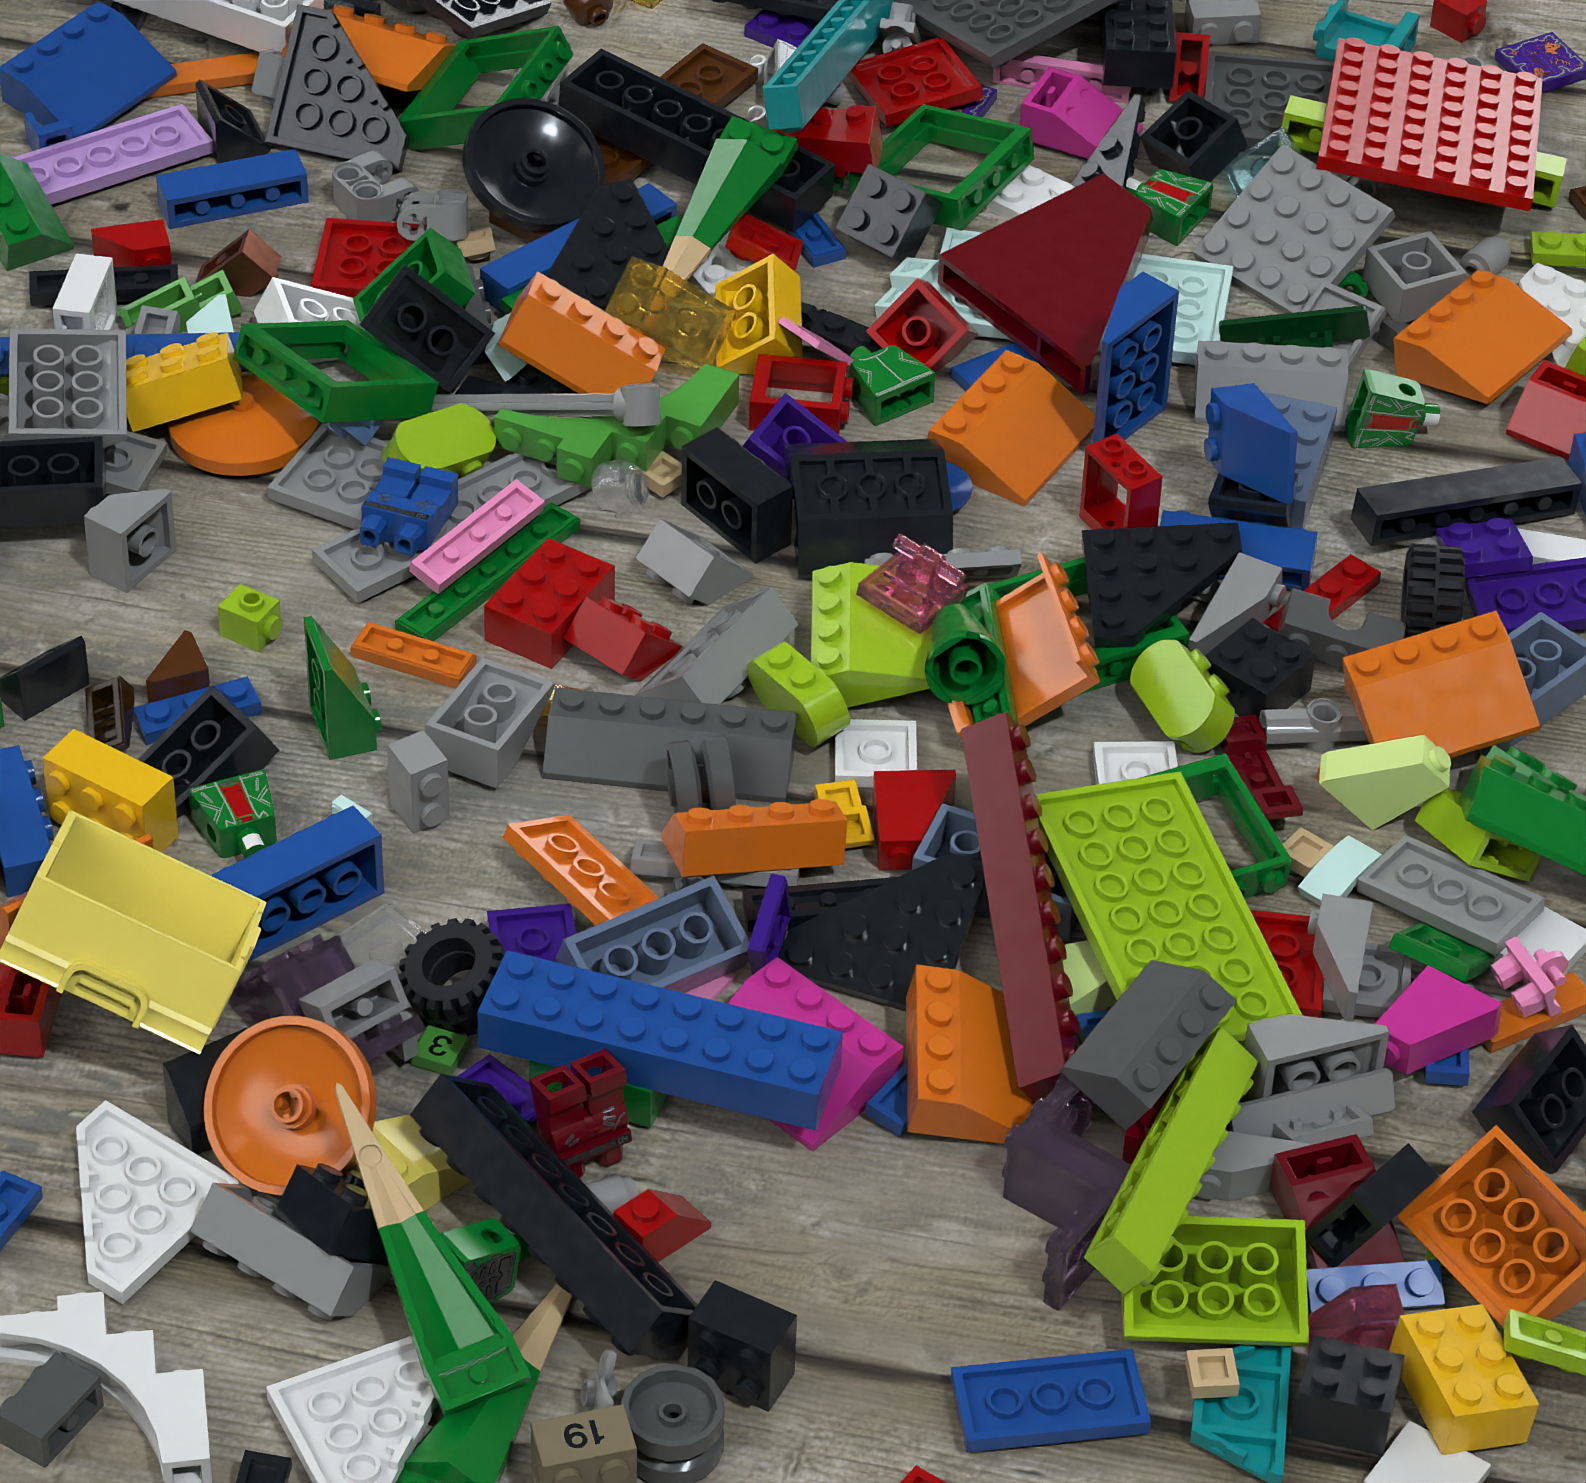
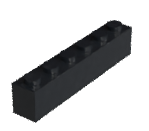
[1351,457,1582,546]

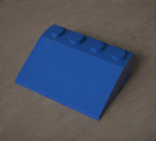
[0,1,177,138]
[1093,272,1179,443]

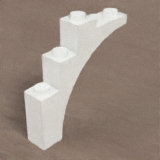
[0,1291,212,1483]

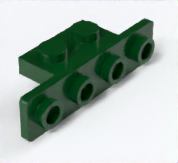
[1219,305,1370,348]

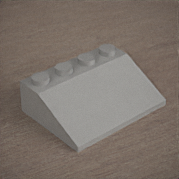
[8,329,127,448]

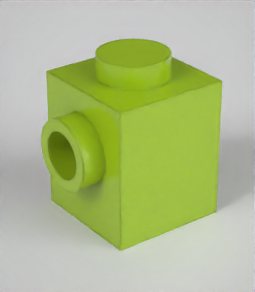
[217,584,283,652]

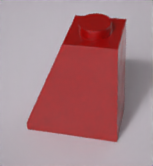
[872,769,956,870]

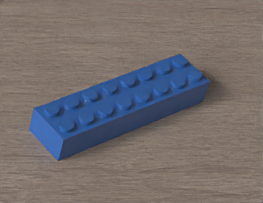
[477,950,843,1131]

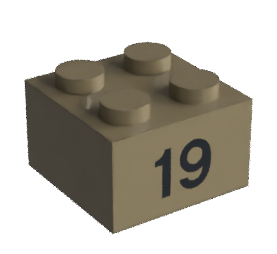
[530,1404,637,1483]

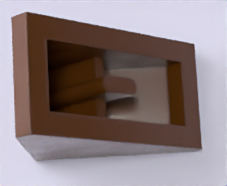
[146,630,210,703]

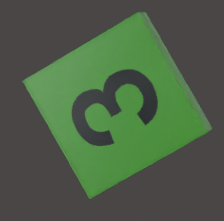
[411,1025,468,1076]

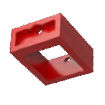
[749,354,854,435]
[1079,434,1163,530]

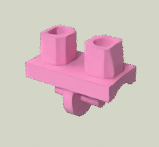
[1490,936,1568,1018]

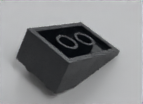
[359,264,495,394]
[137,685,280,817]

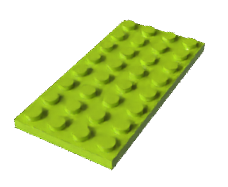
[1035,771,1303,1047]

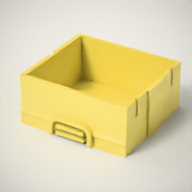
[0,810,267,1055]

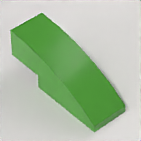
[118,270,244,333]

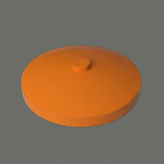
[168,372,321,476]
[204,1016,377,1196]

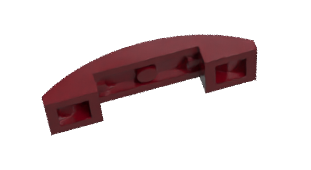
[1220,715,1303,820]

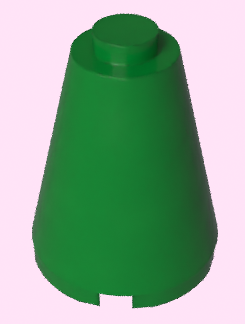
[925,604,1006,705]

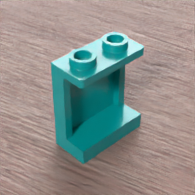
[1313,0,1420,61]

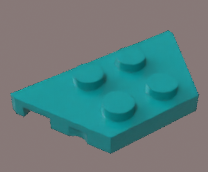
[1190,1345,1292,1483]

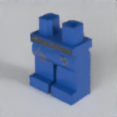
[360,457,458,557]

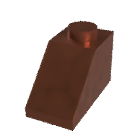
[196,229,282,297]

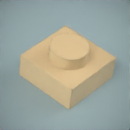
[457,227,496,260]
[636,451,682,498]
[1283,827,1334,878]
[1185,1348,1240,1399]

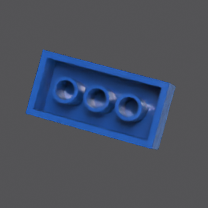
[210,805,384,962]

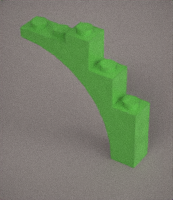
[494,363,739,488]

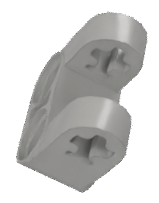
[332,151,420,222]
[397,189,470,241]

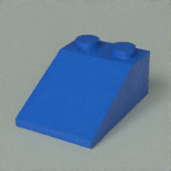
[1204,383,1298,504]

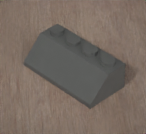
[1060,960,1237,1131]

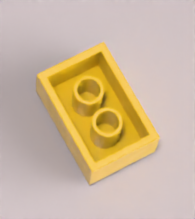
[126,332,242,432]
[42,729,179,853]
[1389,1304,1539,1455]

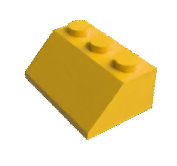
[715,254,803,375]

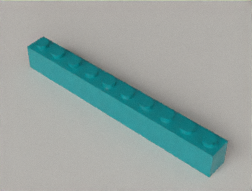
[763,0,894,133]

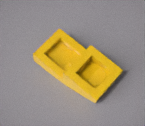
[814,779,875,848]

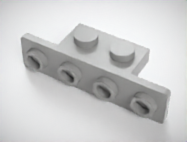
[1229,1068,1395,1144]

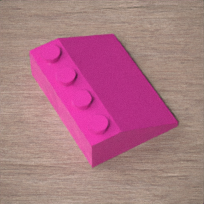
[727,957,904,1152]

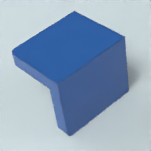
[24,112,73,151]

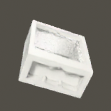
[53,253,118,330]

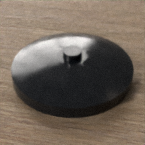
[462,98,605,232]

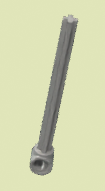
[431,383,662,426]

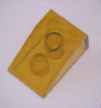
[604,257,736,370]

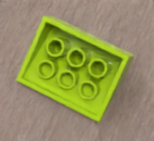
[811,562,940,708]
[1120,1216,1309,1347]

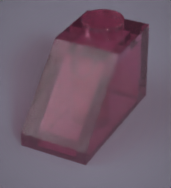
[1306,1283,1405,1354]

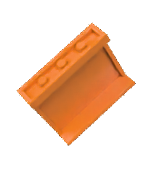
[947,552,1100,738]

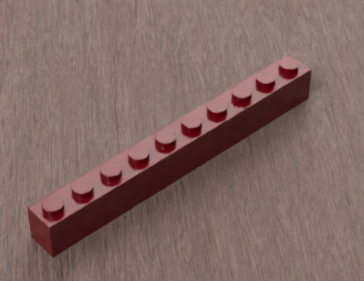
[961,712,1080,1106]

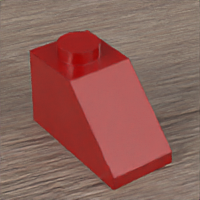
[1430,0,1487,43]
[1169,32,1210,102]
[91,219,172,267]
[614,1189,711,1262]

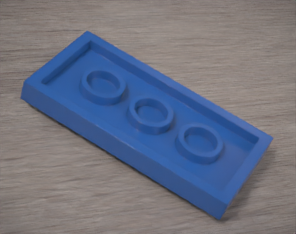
[950,1349,1151,1452]

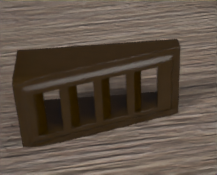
[85,676,135,751]

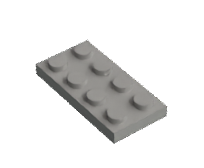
[1357,835,1545,956]

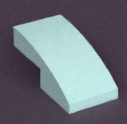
[874,257,939,318]
[1298,835,1382,906]

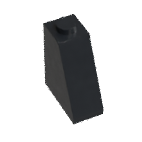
[1305,1143,1439,1267]

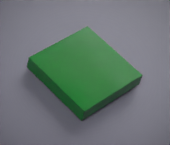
[1388,922,1496,982]

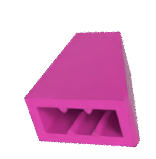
[1375,965,1502,1074]

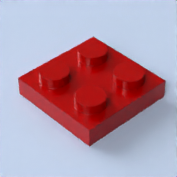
[725,213,804,271]

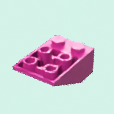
[1020,67,1143,159]

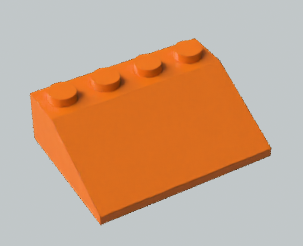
[282,5,456,92]
[1393,270,1572,404]
[928,350,1095,507]
[1342,610,1540,758]
[906,964,1039,1148]
[1397,1125,1586,1328]

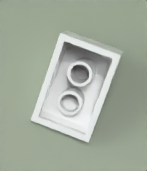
[254,277,362,364]

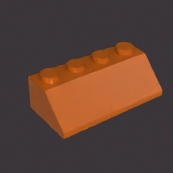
[498,271,665,394]
[661,799,847,877]

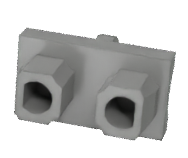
[879,2,921,53]

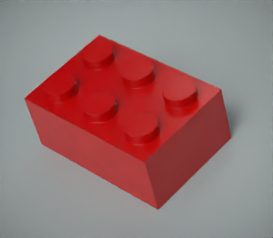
[484,538,615,669]

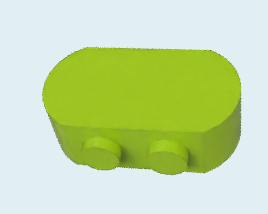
[382,403,496,479]
[1130,640,1235,753]
[747,641,850,748]

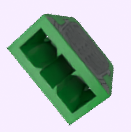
[440,1218,531,1304]

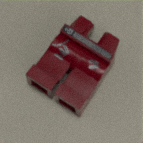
[529,1049,632,1178]

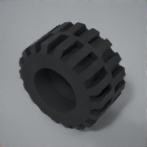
[1401,543,1465,639]
[398,918,506,1036]

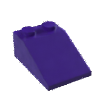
[742,393,847,485]

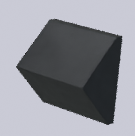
[195,80,271,164]
[1208,473,1299,528]
[0,636,90,721]

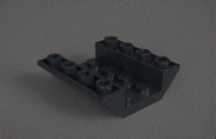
[783,439,953,579]

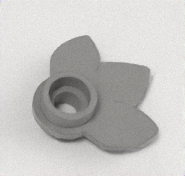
[581,1349,617,1411]

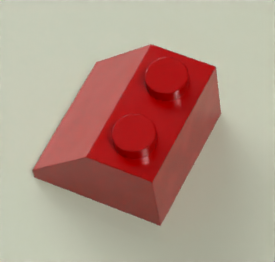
[866,278,979,372]

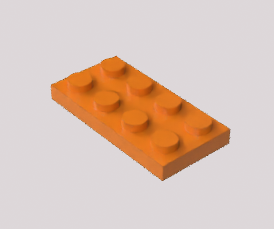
[503,815,659,926]

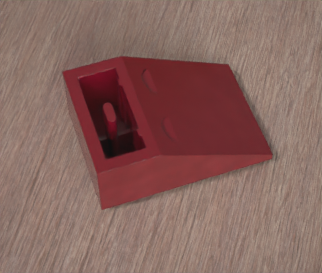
[1269,1134,1405,1269]

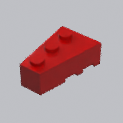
[768,105,883,177]

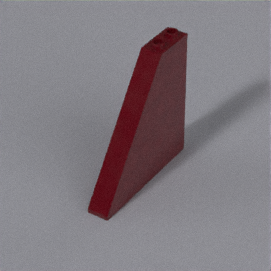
[938,173,1152,395]

